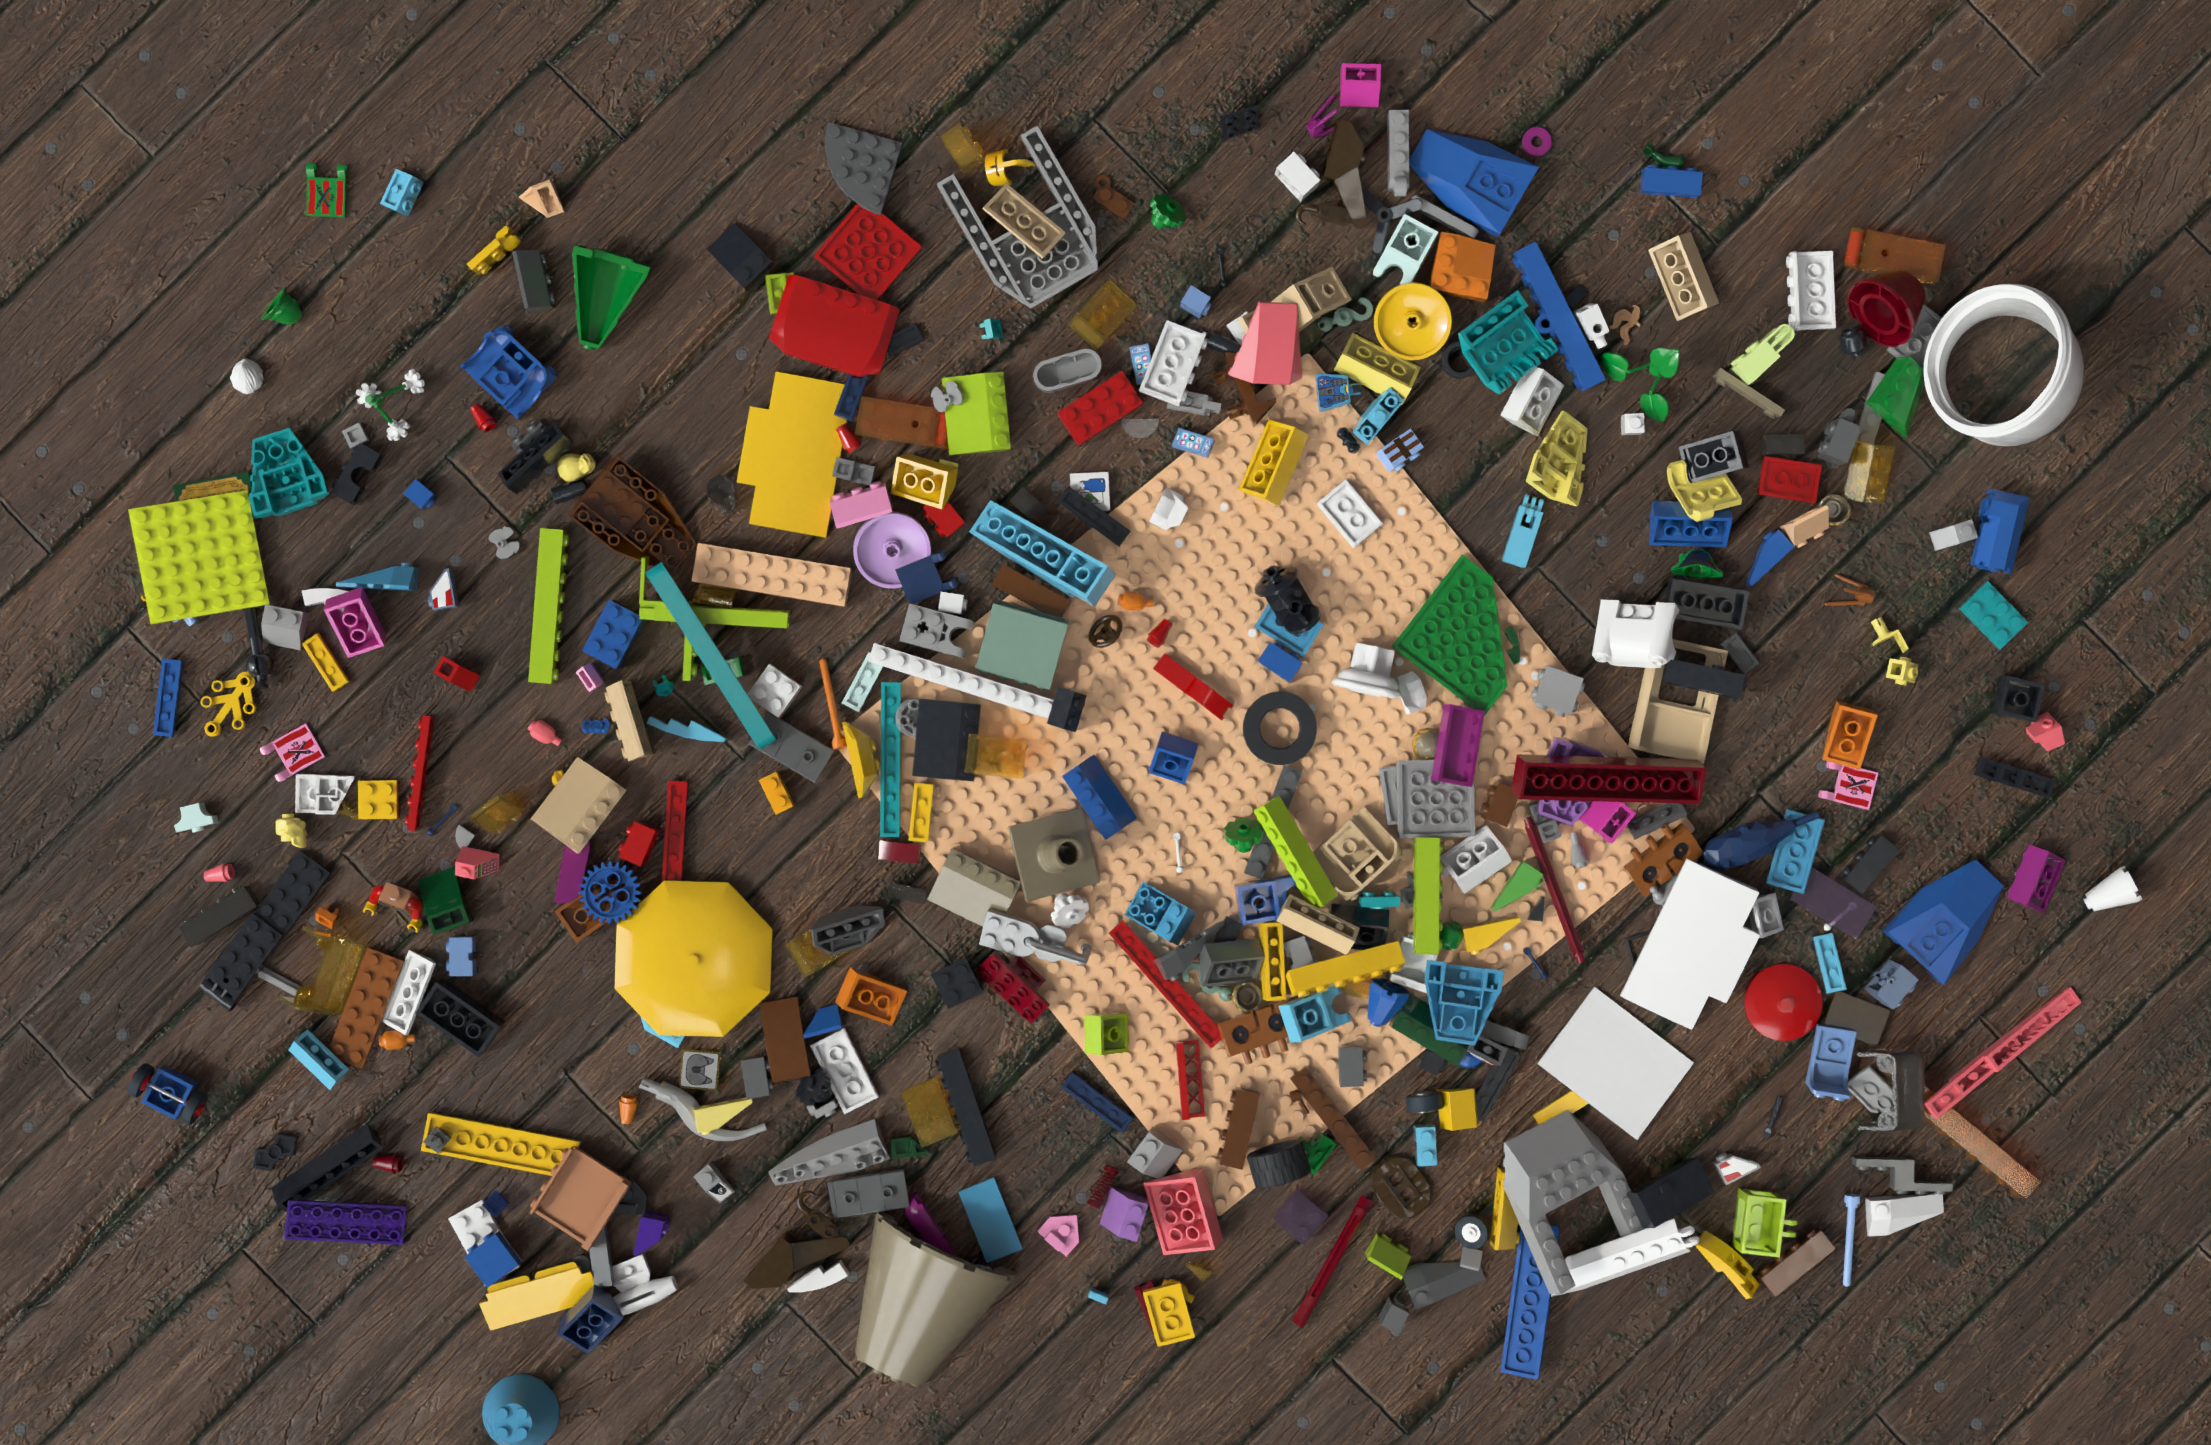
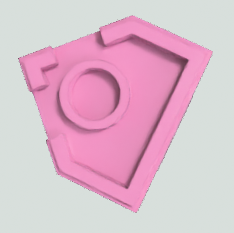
[1037,1214,1079,1257]

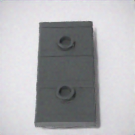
[749,711,835,783]
[827,1169,909,1219]

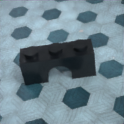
[331,442,384,505]

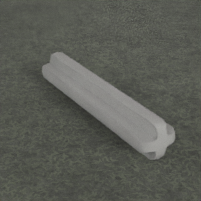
[258,967,301,996]

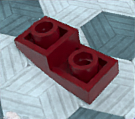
[878,839,921,863]

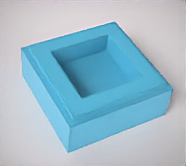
[1088,1288,1108,1304]

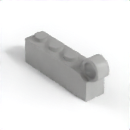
[1387,110,1409,197]

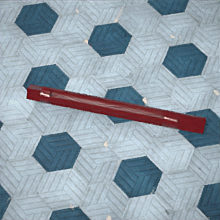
[1292,1195,1373,1328]

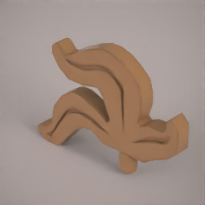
[1609,305,1641,346]

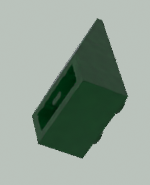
[418,867,474,935]

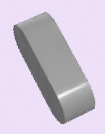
[1033,349,1101,393]

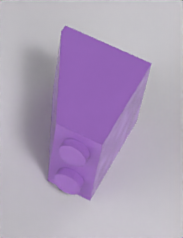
[1100,1187,1148,1242]

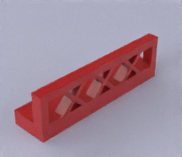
[1176,1039,1205,1120]

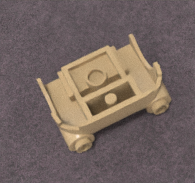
[1313,806,1403,901]

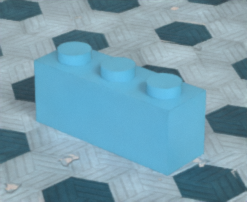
[289,1029,349,1090]

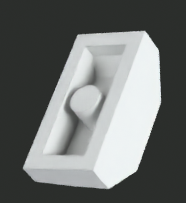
[1149,487,1188,530]
[1394,671,1427,714]

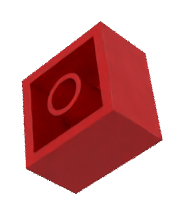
[618,820,661,866]

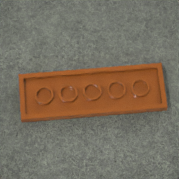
[329,947,405,1069]

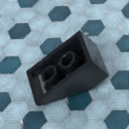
[707,223,774,291]
[1679,430,1749,483]

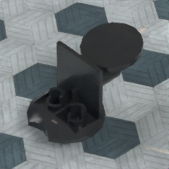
[1254,565,1321,634]

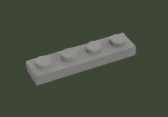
[1854,372,1885,451]

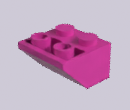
[1340,63,1381,108]
[1579,801,1636,844]

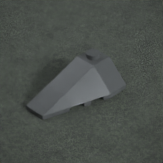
[1154,921,1224,981]
[1403,1261,1486,1309]

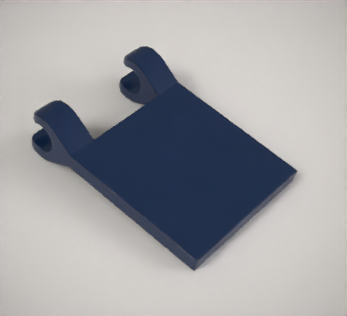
[895,550,957,604]

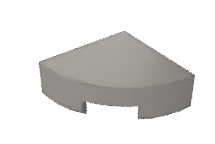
[455,825,476,848]

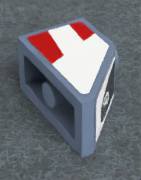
[428,568,459,611]

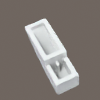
[302,588,349,606]
[787,1260,850,1292]

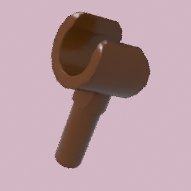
[1289,1090,1310,1115]

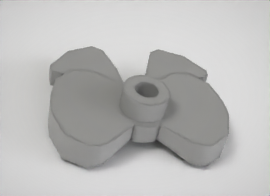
[931,381,963,412]
[489,526,520,559]

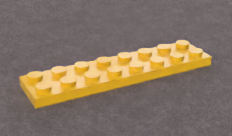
[421,1112,581,1176]

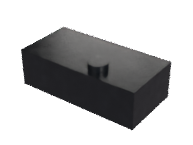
[1664,577,1750,629]
[1663,659,1748,701]
[416,978,506,1057]
[1627,1158,1714,1228]

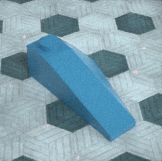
[336,563,419,591]

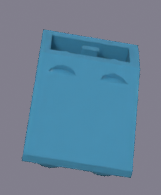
[1124,881,1197,945]

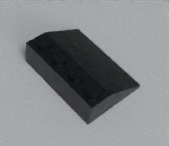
[912,699,981,782]

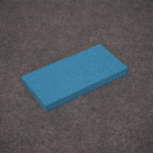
[1766,809,1825,894]
[958,1177,1023,1263]

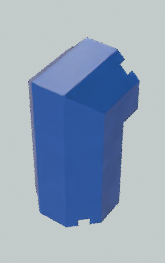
[1970,489,2030,574]

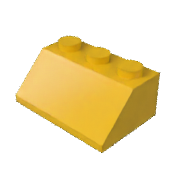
[891,453,958,509]

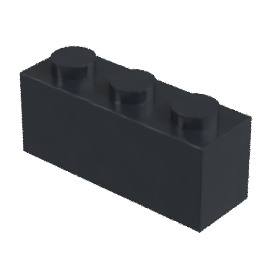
[1840,834,1899,894]

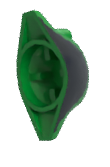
[1671,549,1723,579]

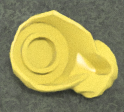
[557,453,596,482]

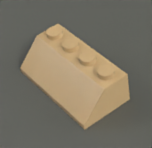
[1648,232,1719,321]

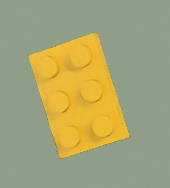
[1143,1281,1195,1347]

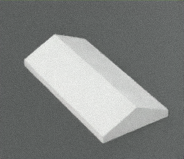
[382,950,436,1036]

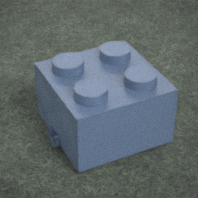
[1864,960,1918,1010]

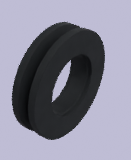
[1243,692,1317,765]

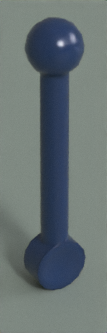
[427,805,458,836]
[1523,947,1548,979]

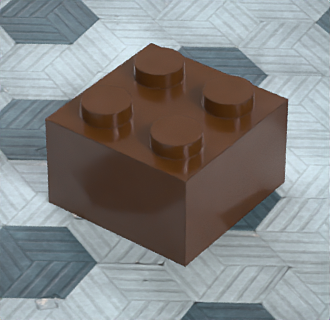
[1479,782,1518,827]

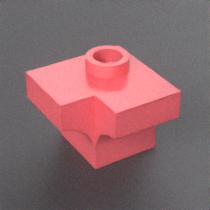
[2026,712,2065,751]

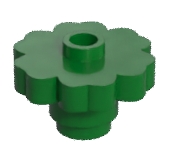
[1150,193,1186,229]
[1224,818,1263,853]

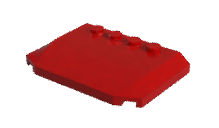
[769,274,900,377]

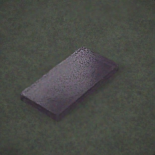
[1789,868,1876,940]

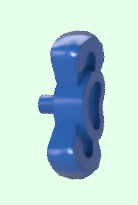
[581,718,611,734]

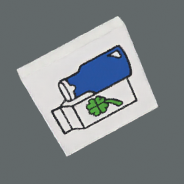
[1070,472,1110,511]

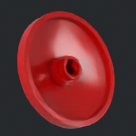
[1744,964,1822,1041]

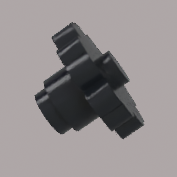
[796,1068,832,1106]

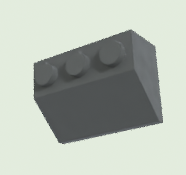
[512,250,556,314]
[1200,939,1265,987]

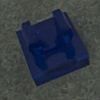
[482,1190,510,1218]

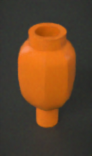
[1118,591,1154,611]
[379,1031,416,1050]

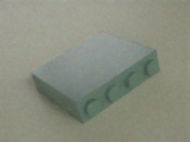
[976,599,1070,690]

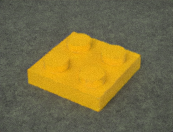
[358,780,399,819]

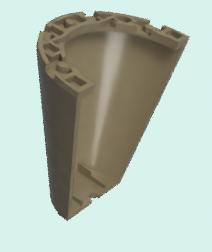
[855,1211,1017,1387]

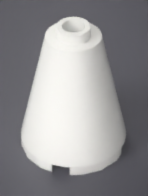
[2083,866,2142,911]

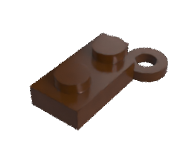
[1092,175,1135,220]

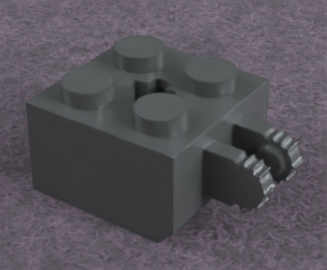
[1817,408,1860,466]

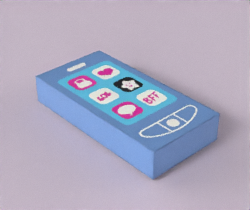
[1129,344,1151,386]
[1172,428,1215,458]

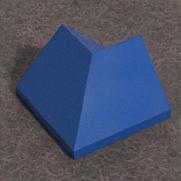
[804,1004,845,1039]

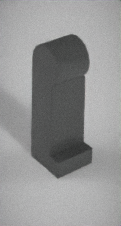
[1480,1020,1530,1050]

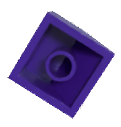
[633,1211,671,1256]

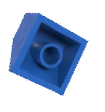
[1148,732,1198,785]

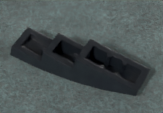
[1974,757,2055,799]

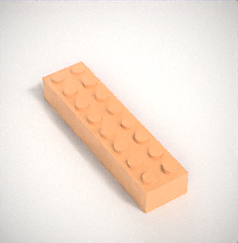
[692,543,852,607]

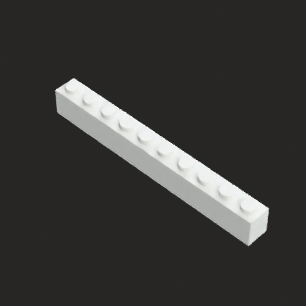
[868,643,1054,718]

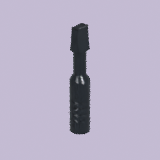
[1763,1096,1784,1139]

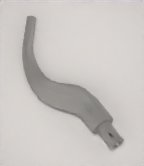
[639,1077,768,1141]

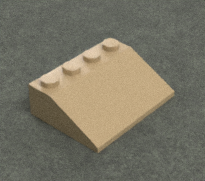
[604,680,653,762]
[531,757,626,854]

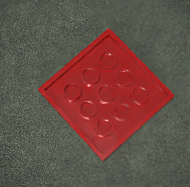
[814,203,922,300]

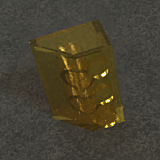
[1844,441,1896,503]

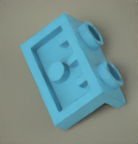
[380,169,423,217]

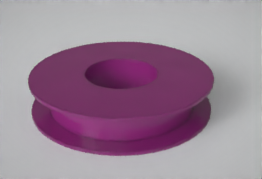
[1522,127,1551,157]

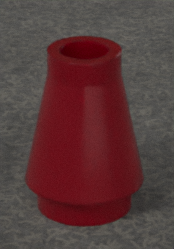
[373,1155,403,1174]

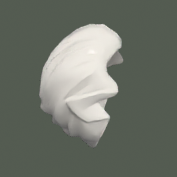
[230,358,264,394]

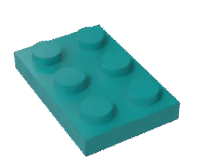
[1958,581,2028,649]

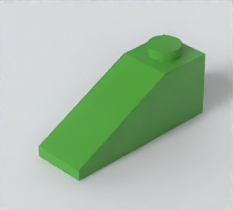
[1490,861,1544,912]

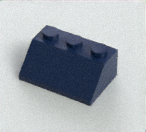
[557,1284,624,1354]

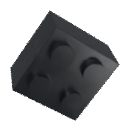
[1992,676,2045,722]
[931,956,984,1009]

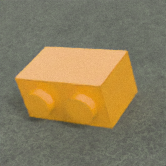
[759,771,795,815]

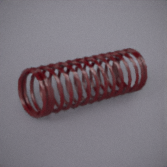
[1087,1165,1119,1209]

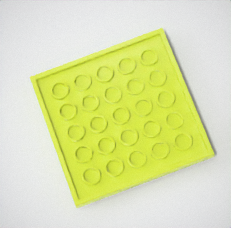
[128,490,270,625]

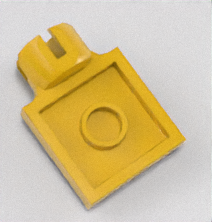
[467,225,521,275]

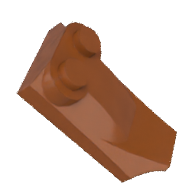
[555,879,628,943]

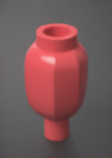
[528,720,562,746]

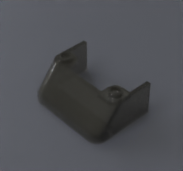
[1857,1049,1925,1131]

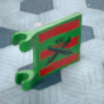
[306,163,348,218]

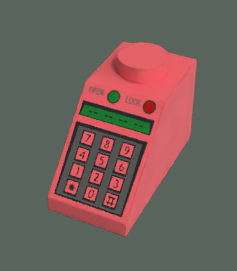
[455,846,500,879]

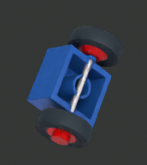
[127,1063,208,1125]

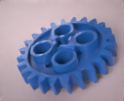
[578,861,643,924]

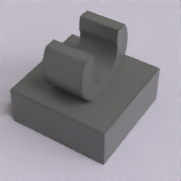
[423,1126,452,1154]

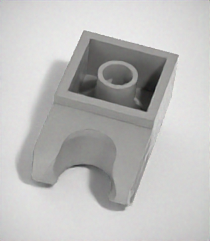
[899,604,974,658]

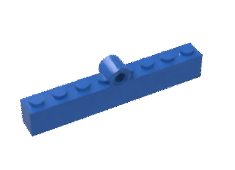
[1512,242,1606,392]

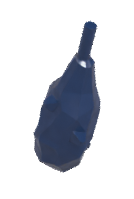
[1703,811,1820,871]

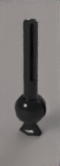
[244,607,273,690]

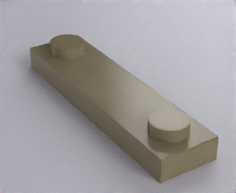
[1713,368,1785,418]

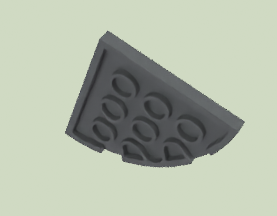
[825,122,902,216]

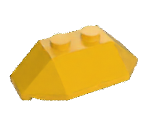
[842,722,881,798]

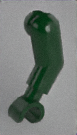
[1643,142,1686,168]

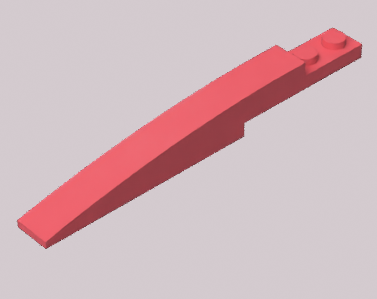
[1923,987,2082,1119]

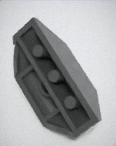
[811,905,885,956]

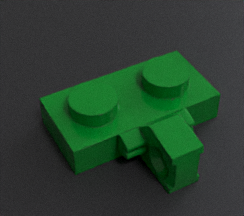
[1298,1132,1337,1175]

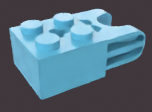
[1278,986,1352,1043]

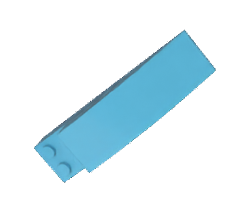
[969,500,1116,607]

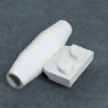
[612,1254,678,1315]

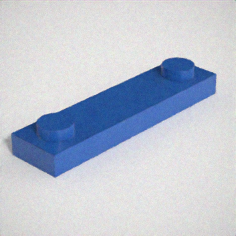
[153,658,183,737]

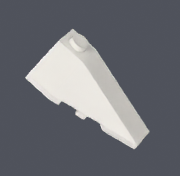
[1865,1193,1944,1236]

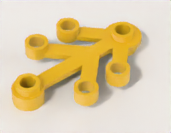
[200,672,256,736]

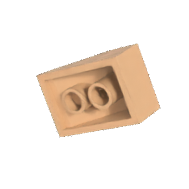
[1780,505,1829,548]

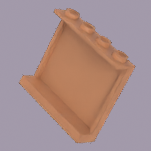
[530,1145,632,1251]

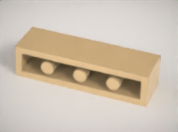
[1277,894,1360,955]

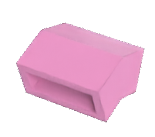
[576,663,605,692]

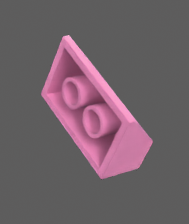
[830,481,892,528]

